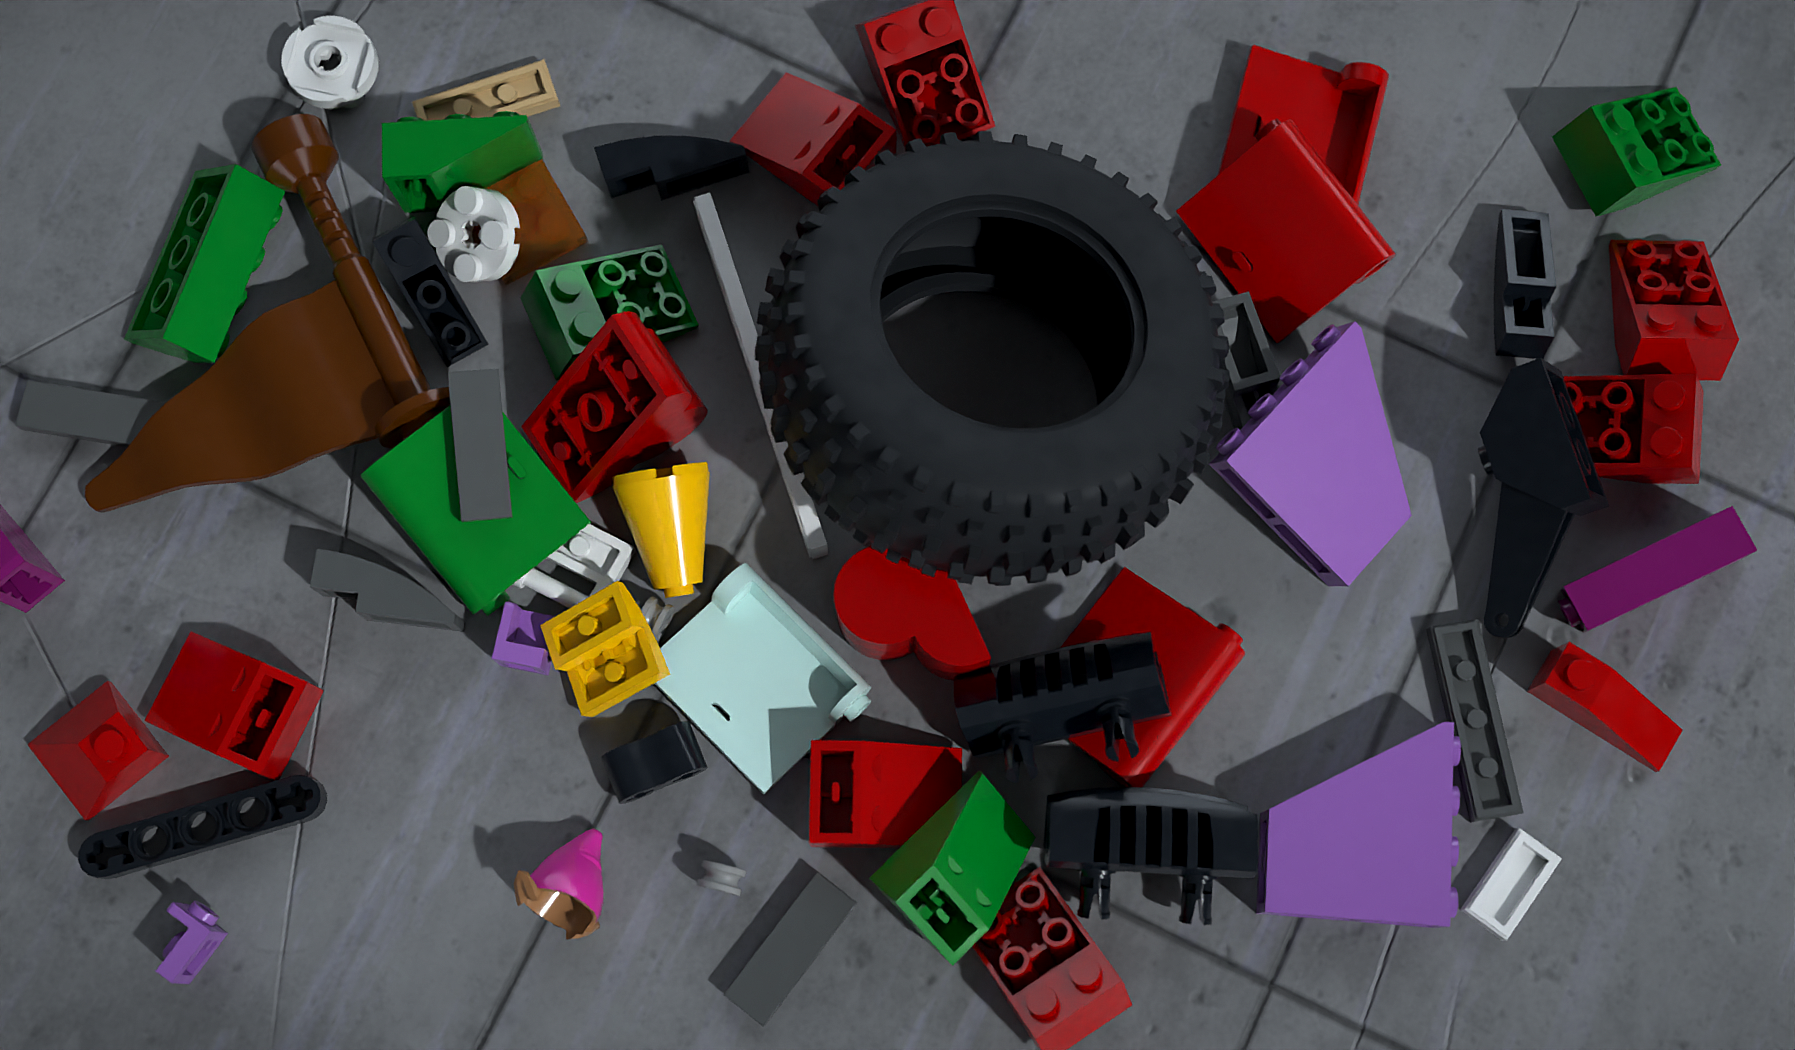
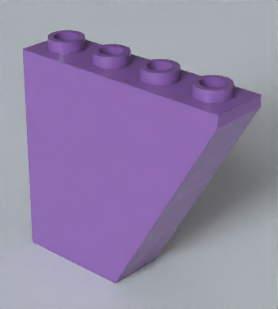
[1209,321,1412,586]
[1256,722,1461,928]

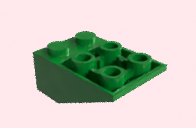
[1552,87,1721,217]
[382,111,543,213]
[520,244,699,381]
[870,771,1036,966]

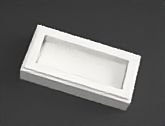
[1460,828,1562,941]

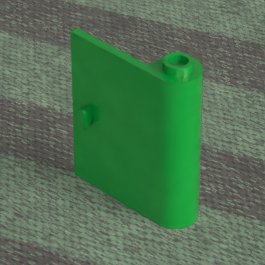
[360,406,591,616]

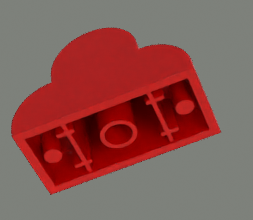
[521,311,708,503]
[834,539,991,681]

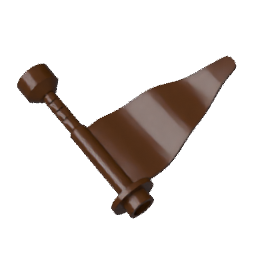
[85,114,450,512]

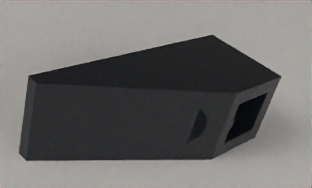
[372,216,489,367]

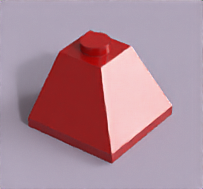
[27,681,169,821]

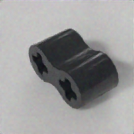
[601,721,708,804]

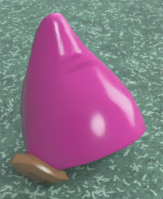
[514,829,603,939]

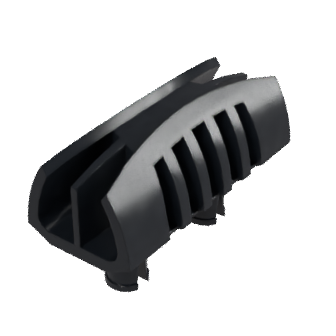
[954,632,1172,783]
[1043,787,1258,925]

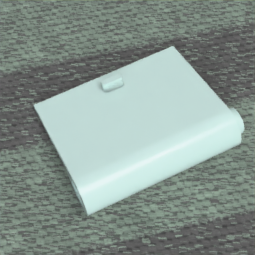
[654,563,871,795]

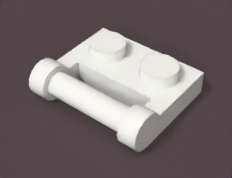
[512,524,636,608]

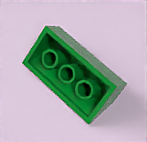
[124,164,285,363]

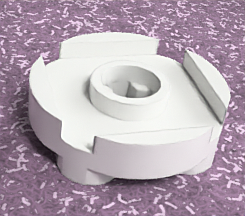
[281,16,379,109]
[427,186,520,282]

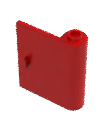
[1217,45,1389,204]
[1176,119,1396,344]
[1060,567,1245,787]

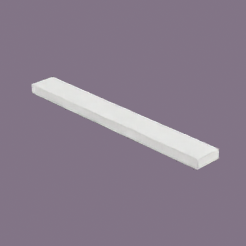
[693,193,829,560]

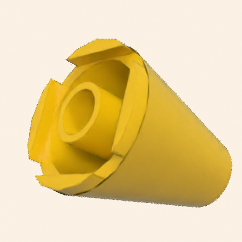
[612,462,710,598]

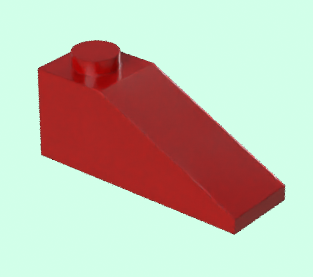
[1527,641,1683,772]

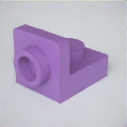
[156,900,228,984]

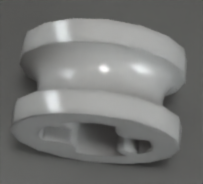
[641,596,675,644]
[696,860,747,896]

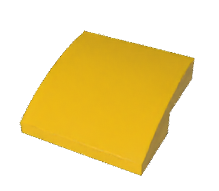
[540,581,670,717]

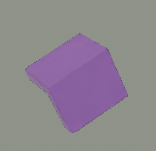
[492,601,555,675]

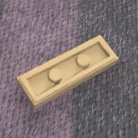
[412,59,560,120]

